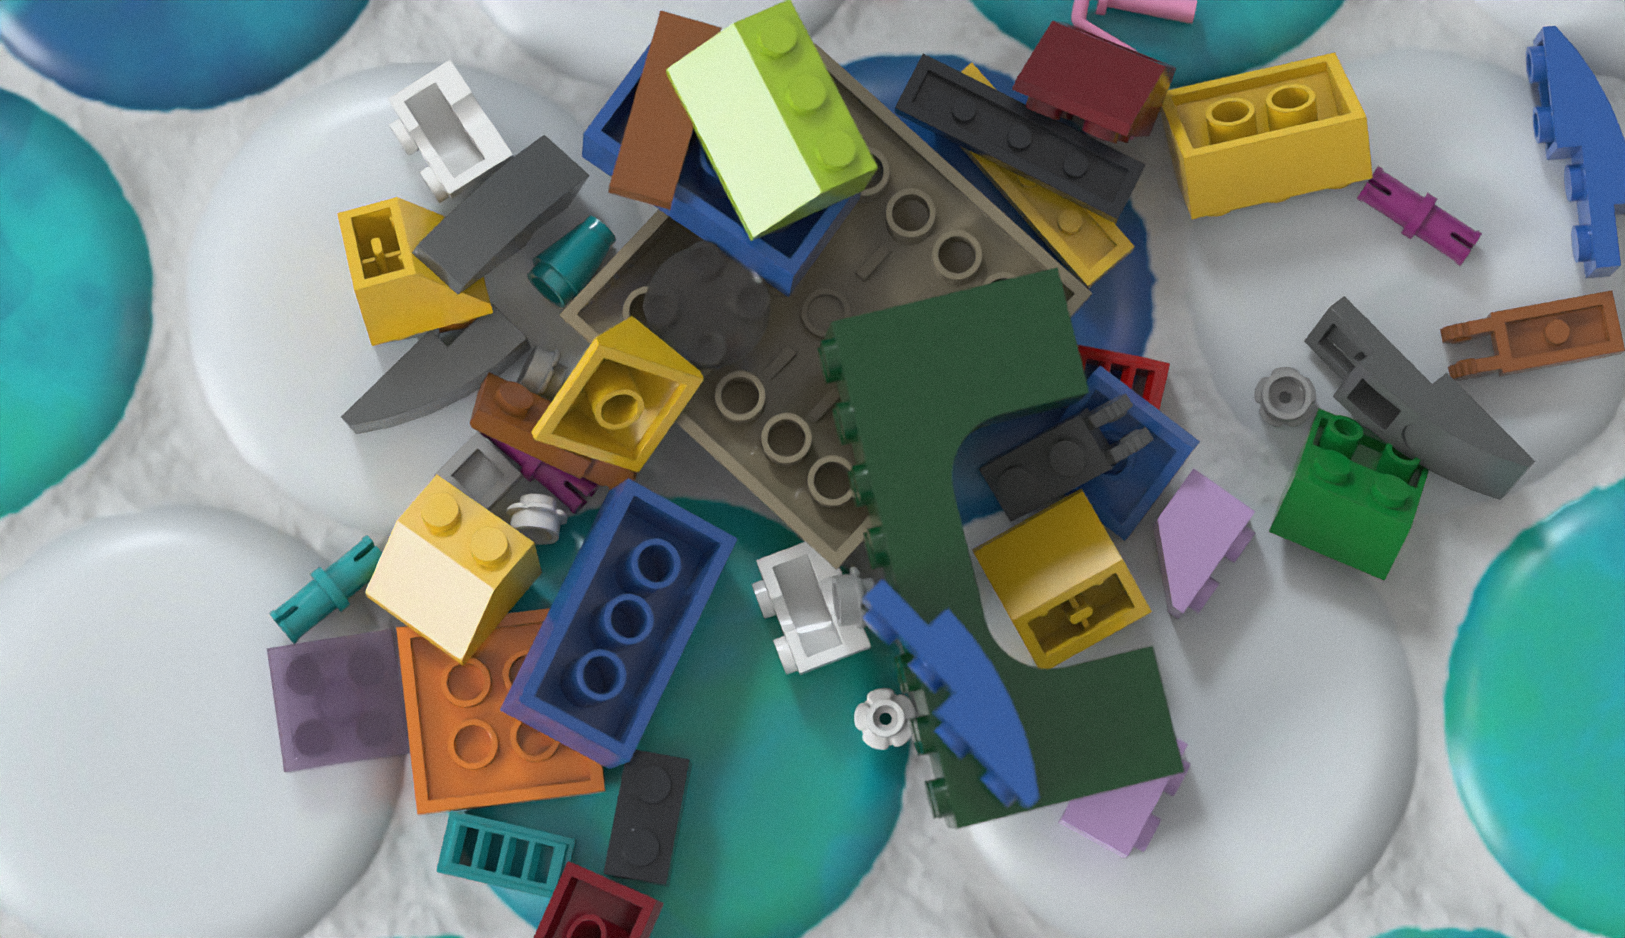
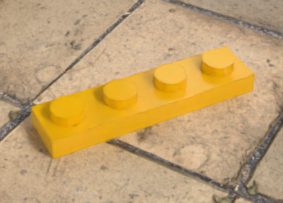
[959,63,1135,289]

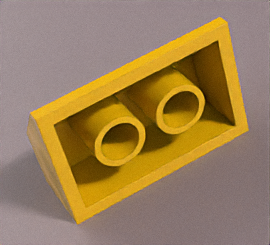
[1160,52,1373,219]

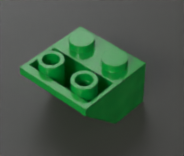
[1269,408,1429,581]

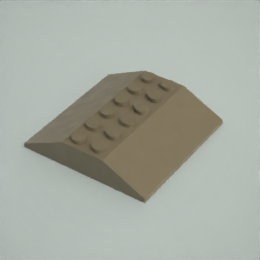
[559,43,1092,570]

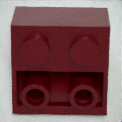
[1012,21,1177,144]

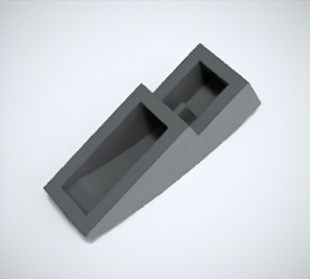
[412,134,590,295]
[341,303,532,434]

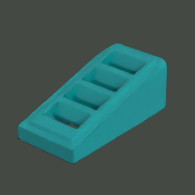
[436,810,577,898]

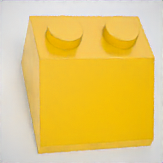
[365,475,542,666]

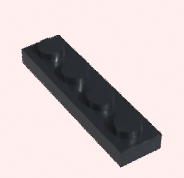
[894,54,1146,224]

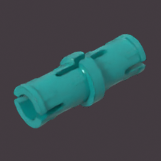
[269,535,382,645]

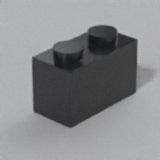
[604,750,692,887]

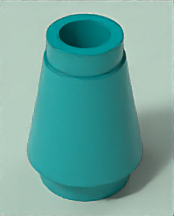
[527,216,616,308]

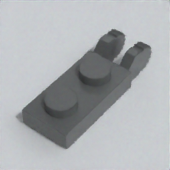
[979,393,1153,522]

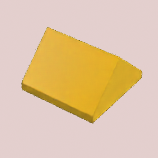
[532,316,704,472]

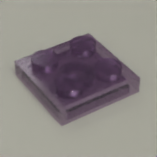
[267,629,410,774]

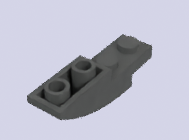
[1304,296,1535,500]

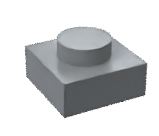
[434,431,523,511]

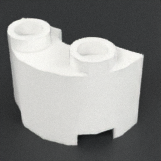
[388,60,514,203]
[751,542,871,675]

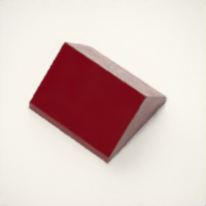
[533,861,664,938]

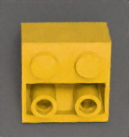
[337,197,493,346]
[972,489,1152,669]

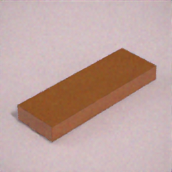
[608,10,722,210]

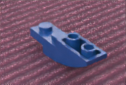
[1526,26,1625,279]
[860,579,1039,807]

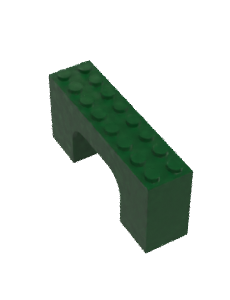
[817,267,1185,829]

